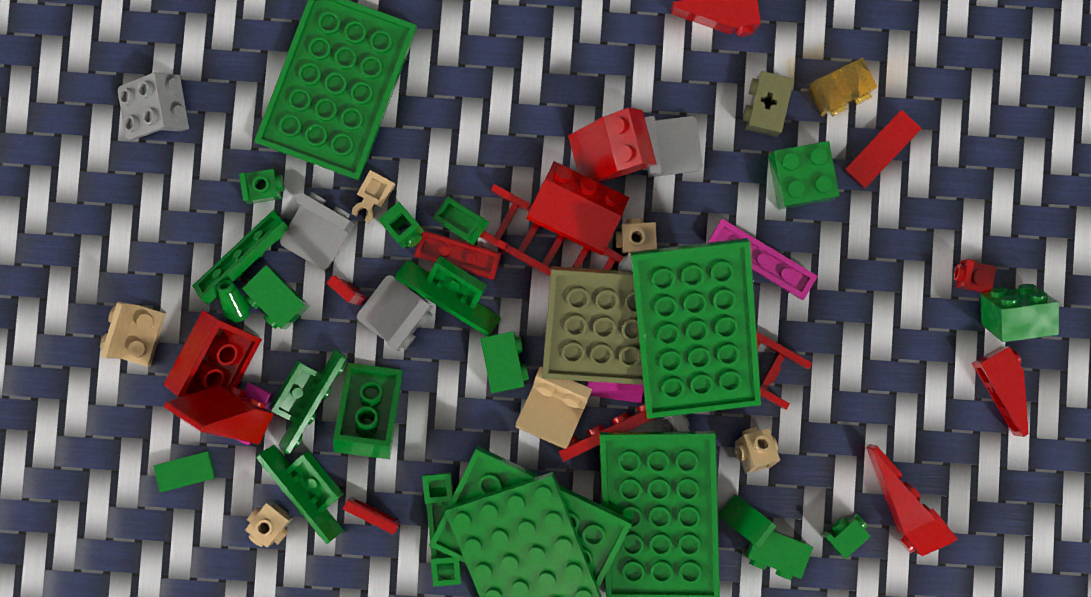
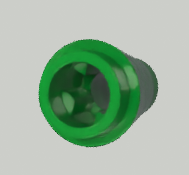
[217,280,250,323]

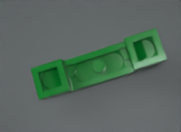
[422,472,462,587]

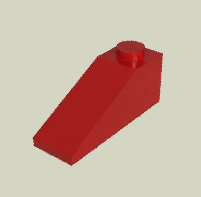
[671,0,761,37]
[971,346,1029,437]

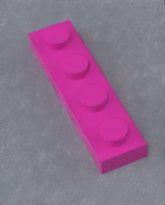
[707,219,818,300]

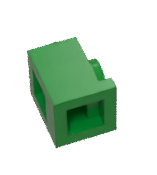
[239,169,285,204]
[378,202,424,249]
[821,514,871,559]

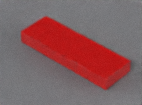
[843,110,922,189]
[414,231,502,280]
[327,275,366,306]

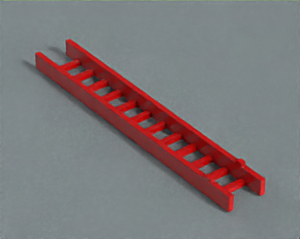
[479,184,812,410]

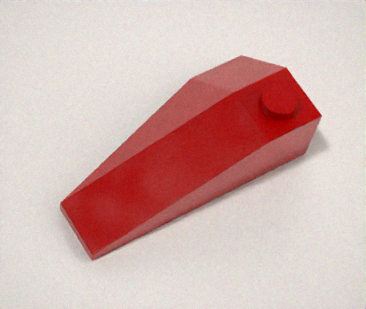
[866,444,958,556]

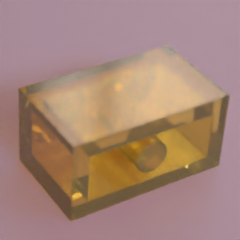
[807,58,878,117]

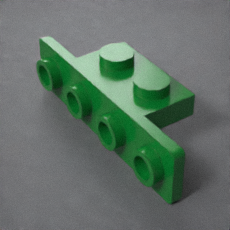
[395,256,501,336]
[269,349,346,454]
[256,445,343,544]

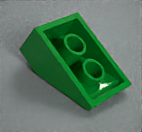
[333,363,403,460]

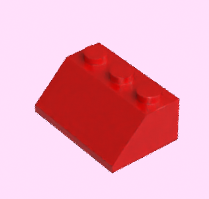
[526,161,630,255]
[163,310,262,397]

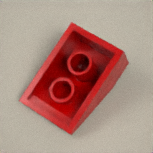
[568,108,657,183]
[164,385,274,444]

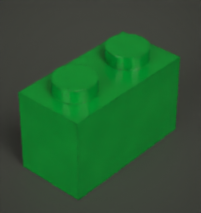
[242,265,310,330]
[480,331,529,394]
[744,530,813,580]

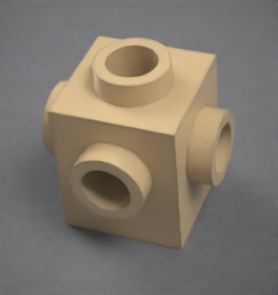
[615,218,657,255]
[735,427,780,474]
[245,500,294,547]

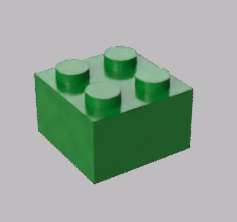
[768,141,840,210]
[980,284,1059,342]

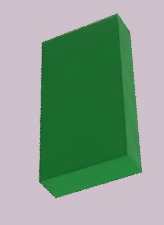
[432,196,489,245]
[153,451,217,493]
[718,494,776,548]

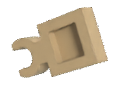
[352,170,396,223]

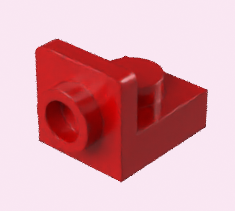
[954,259,997,293]

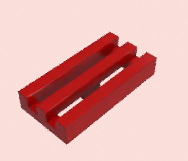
[343,497,401,535]

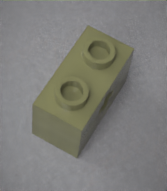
[742,71,794,137]

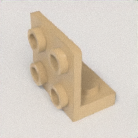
[100,302,167,366]
[515,367,592,449]

